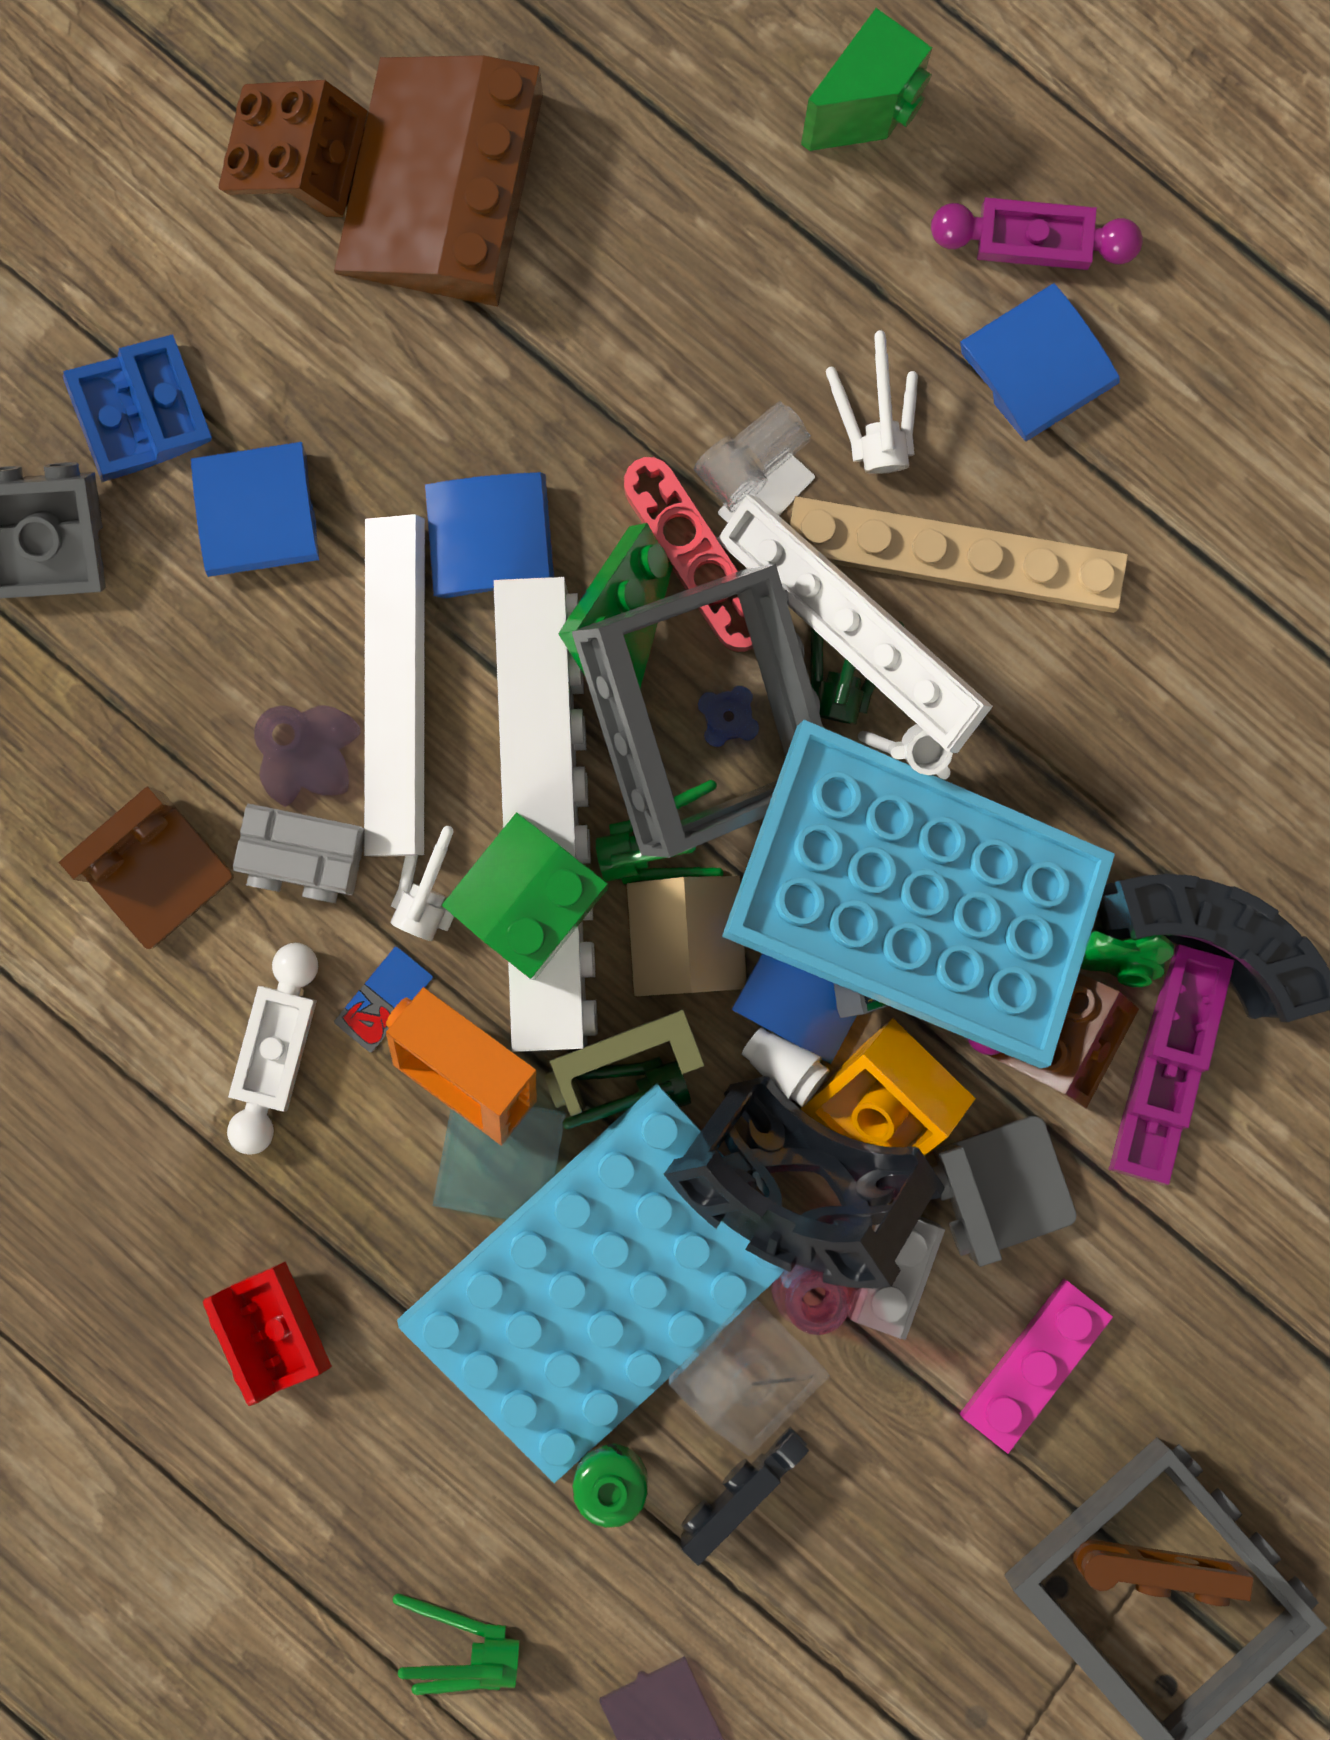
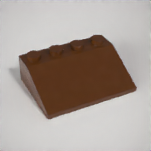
[334,55,543,307]

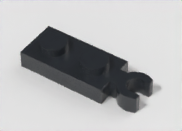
[681,1427,809,1566]

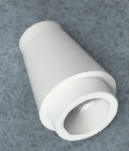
[742,1027,830,1107]

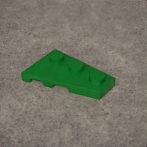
[558,523,673,688]

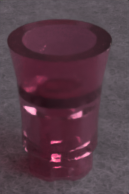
[771,1264,851,1335]

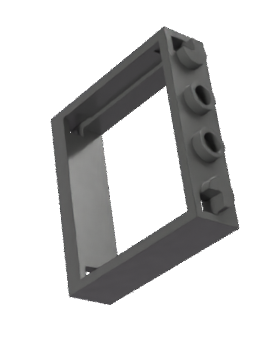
[572,564,823,858]
[1004,1437,1327,1740]

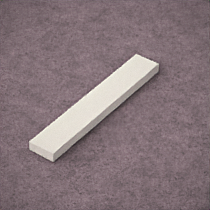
[717,494,993,753]
[364,514,425,857]

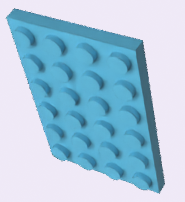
[722,720,1115,1069]
[397,1083,786,1483]

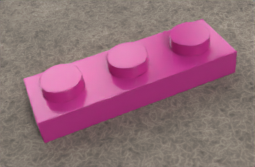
[959,1278,1113,1454]

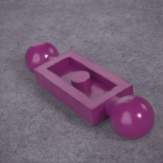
[931,197,1143,270]

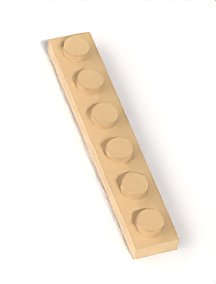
[790,496,1128,613]

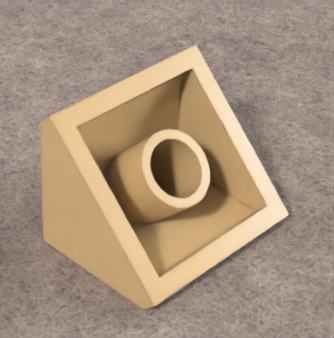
[627,876,747,996]

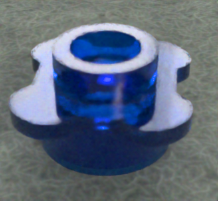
[698,686,759,747]

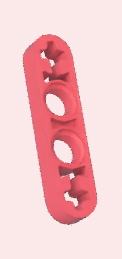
[624,457,753,652]

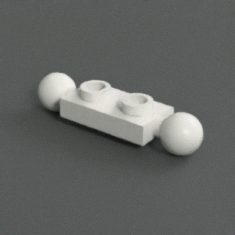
[227,943,318,1155]

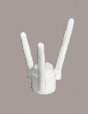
[826,330,918,474]
[858,724,953,779]
[390,826,454,941]

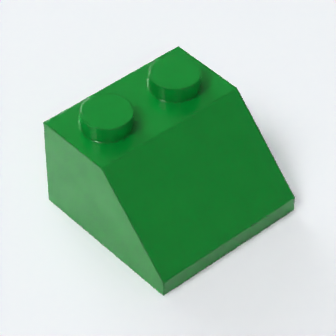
[801,8,933,151]
[442,812,609,980]

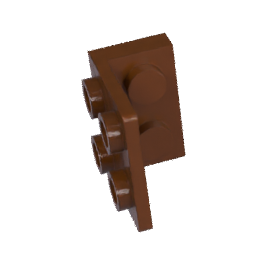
[219,80,368,217]
[58,786,234,949]
[987,973,1139,1109]

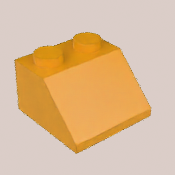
[801,1018,976,1156]

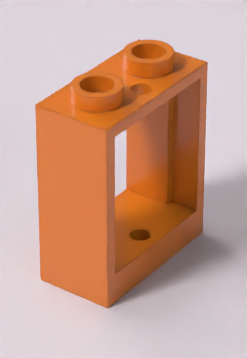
[386,987,537,1146]

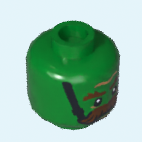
[572,1443,648,1528]

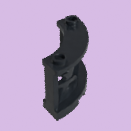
[1098,874,1330,1022]
[664,1076,945,1289]

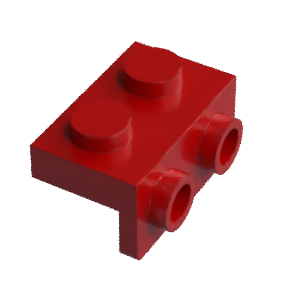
[203,1261,332,1406]

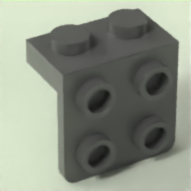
[932,1116,1076,1267]

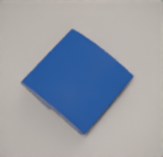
[960,283,1120,442]
[63,334,212,482]
[191,442,319,577]
[425,472,554,599]
[732,953,857,1064]

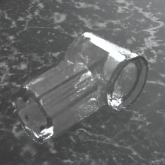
[693,401,811,513]

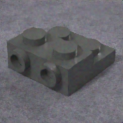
[0,462,106,598]

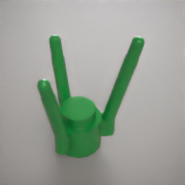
[595,780,724,885]
[392,1593,519,1695]

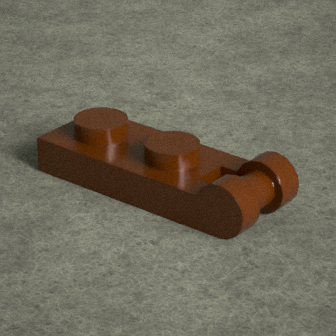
[1073,1540,1254,1606]

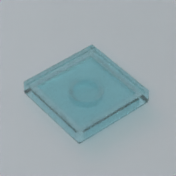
[432,1106,567,1219]

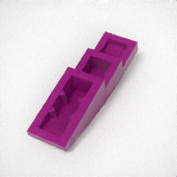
[1109,944,1234,1186]

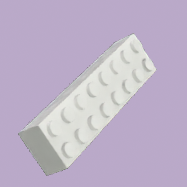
[494,577,598,1052]

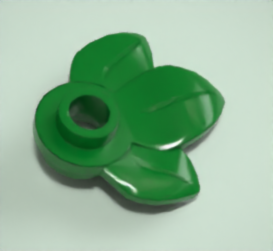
[1080,931,1175,987]

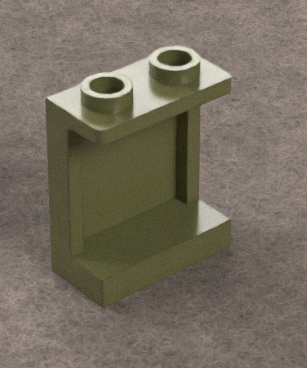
[544,1009,704,1116]

